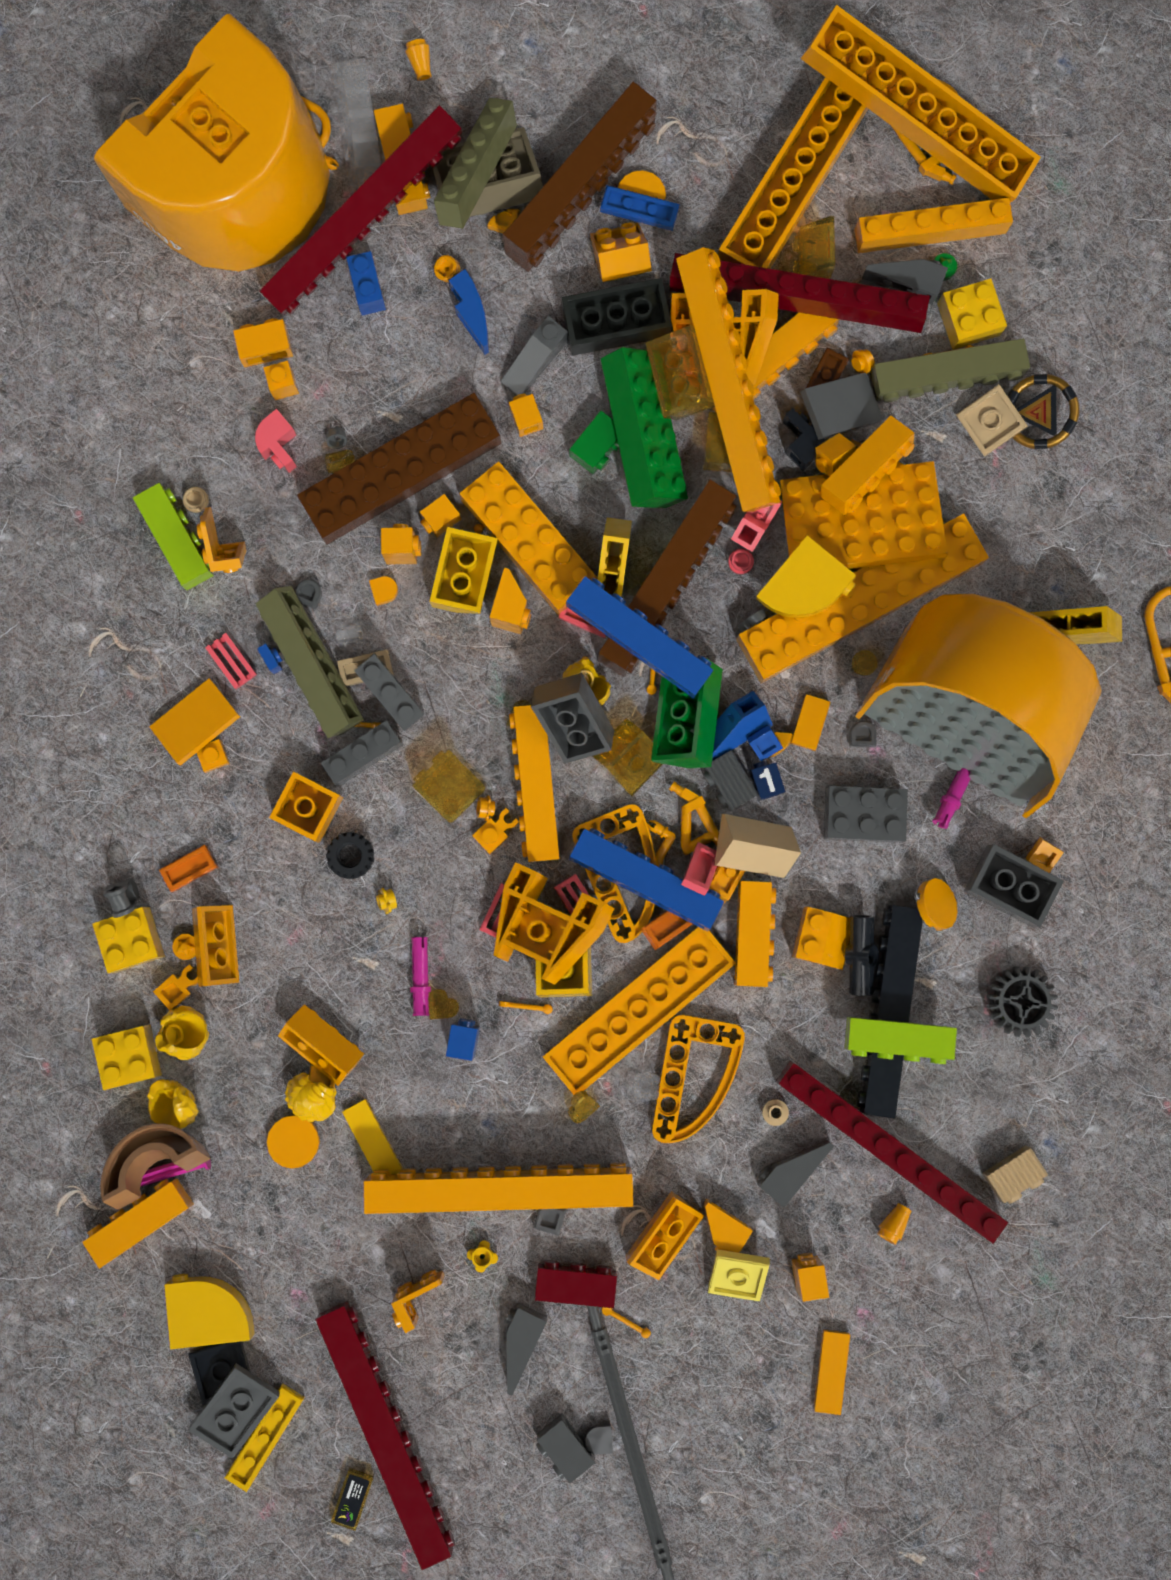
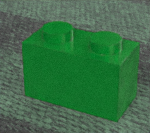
[569,411,619,474]

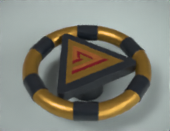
[1008,374,1079,449]

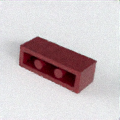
[535,1260,617,1308]

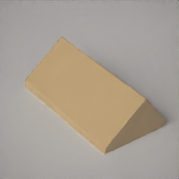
[714,814,801,878]

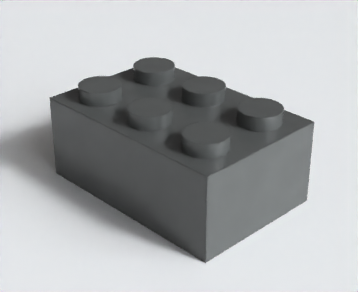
[531,673,614,764]
[823,786,908,843]
[964,844,1064,928]

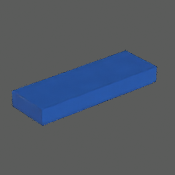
[600,185,680,231]

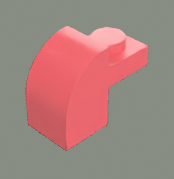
[255,409,297,473]
[731,500,783,552]

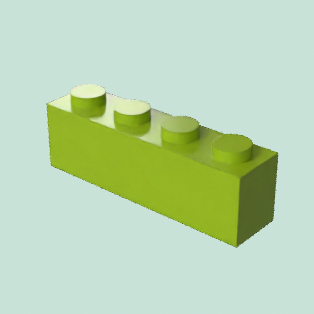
[132,483,214,591]
[844,1017,957,1064]

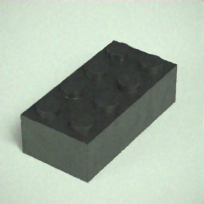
[562,278,672,356]

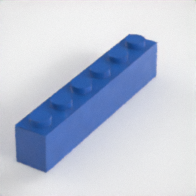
[566,577,714,699]
[569,828,724,932]

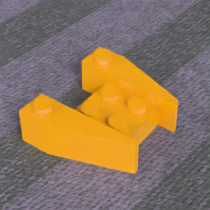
[671,289,778,388]
[494,862,614,985]

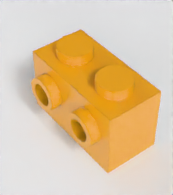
[381,524,422,565]

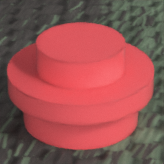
[728,549,754,575]

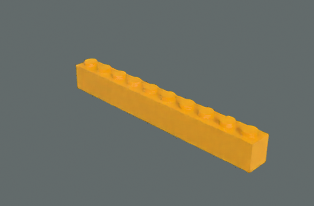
[676,247,781,512]

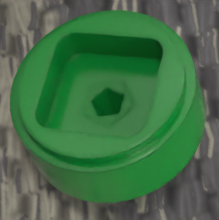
[934,253,957,281]

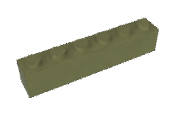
[434,97,517,229]
[870,338,1030,403]
[255,586,364,738]

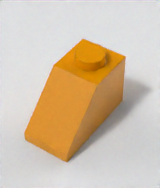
[704,1198,753,1253]

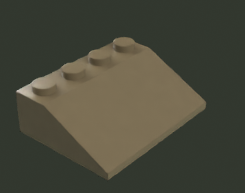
[432,127,543,217]

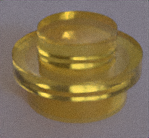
[851,650,877,676]

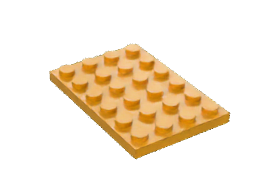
[780,461,948,569]

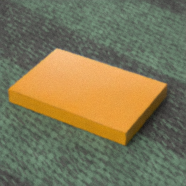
[149,678,240,766]

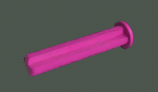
[140,1160,211,1187]

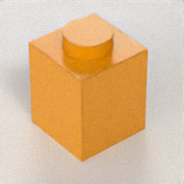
[263,360,299,401]
[509,394,543,437]
[815,433,856,477]
[420,494,461,537]

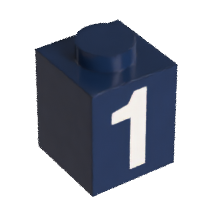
[749,760,786,802]

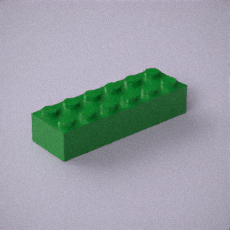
[601,347,688,508]

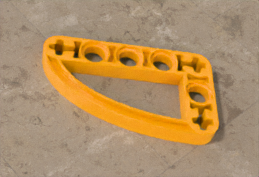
[572,804,656,943]
[652,1015,745,1143]

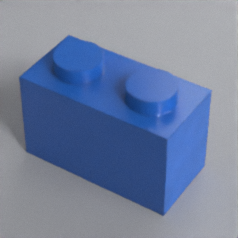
[346,251,386,316]
[446,1018,480,1061]

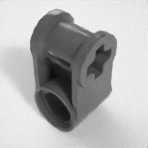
[103,878,140,918]

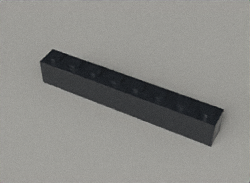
[857,905,923,1119]

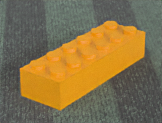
[459,461,598,616]

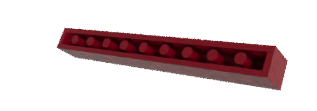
[259,105,462,315]
[670,253,930,333]
[775,1061,1008,1244]
[315,1301,455,1570]

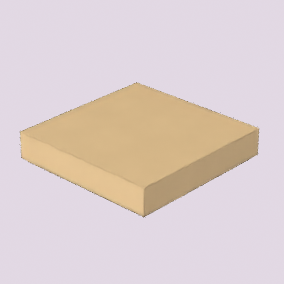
[956,384,1028,457]

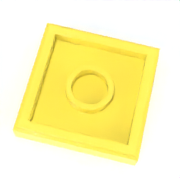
[708,1249,770,1301]

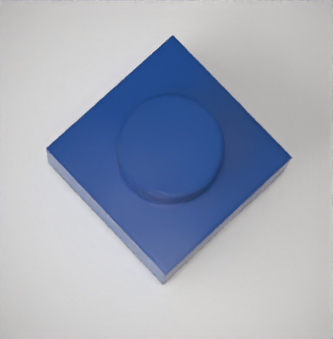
[257,644,283,674]
[747,725,783,762]

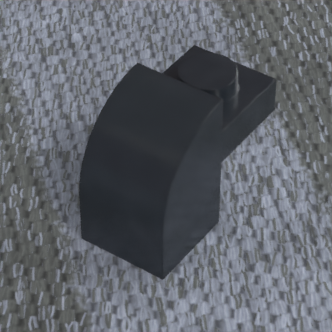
[782,408,825,471]

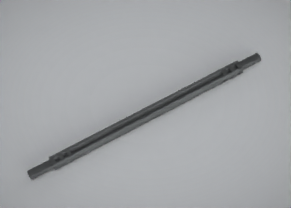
[587,1306,675,1580]

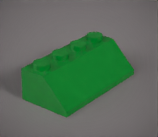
[651,659,723,769]

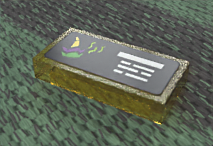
[331,1468,374,1531]

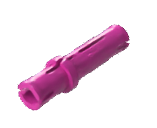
[932,768,971,829]
[410,937,431,1016]

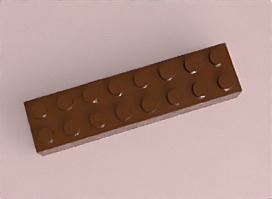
[503,82,657,272]
[297,393,502,545]
[598,479,737,677]

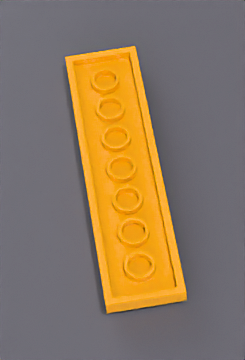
[542,927,736,1097]

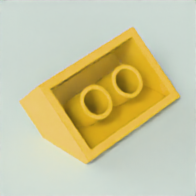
[429,527,498,614]

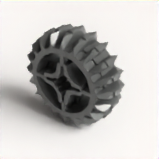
[986,967,1058,1037]

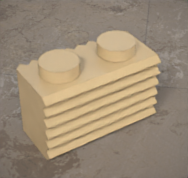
[982,1145,1048,1204]

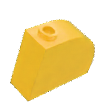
[598,517,632,597]
[756,535,856,618]
[1030,606,1122,644]
[164,1273,255,1350]

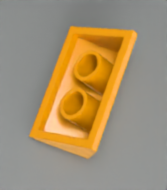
[192,905,240,987]
[626,1191,705,1280]

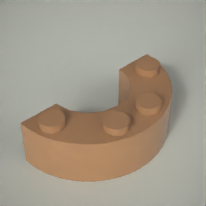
[100,1124,211,1210]

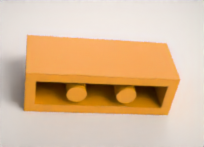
[278,1004,364,1086]

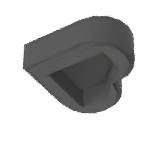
[738,609,768,633]

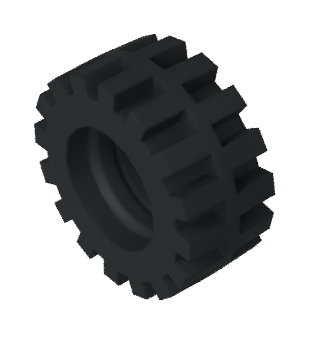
[326,832,374,879]

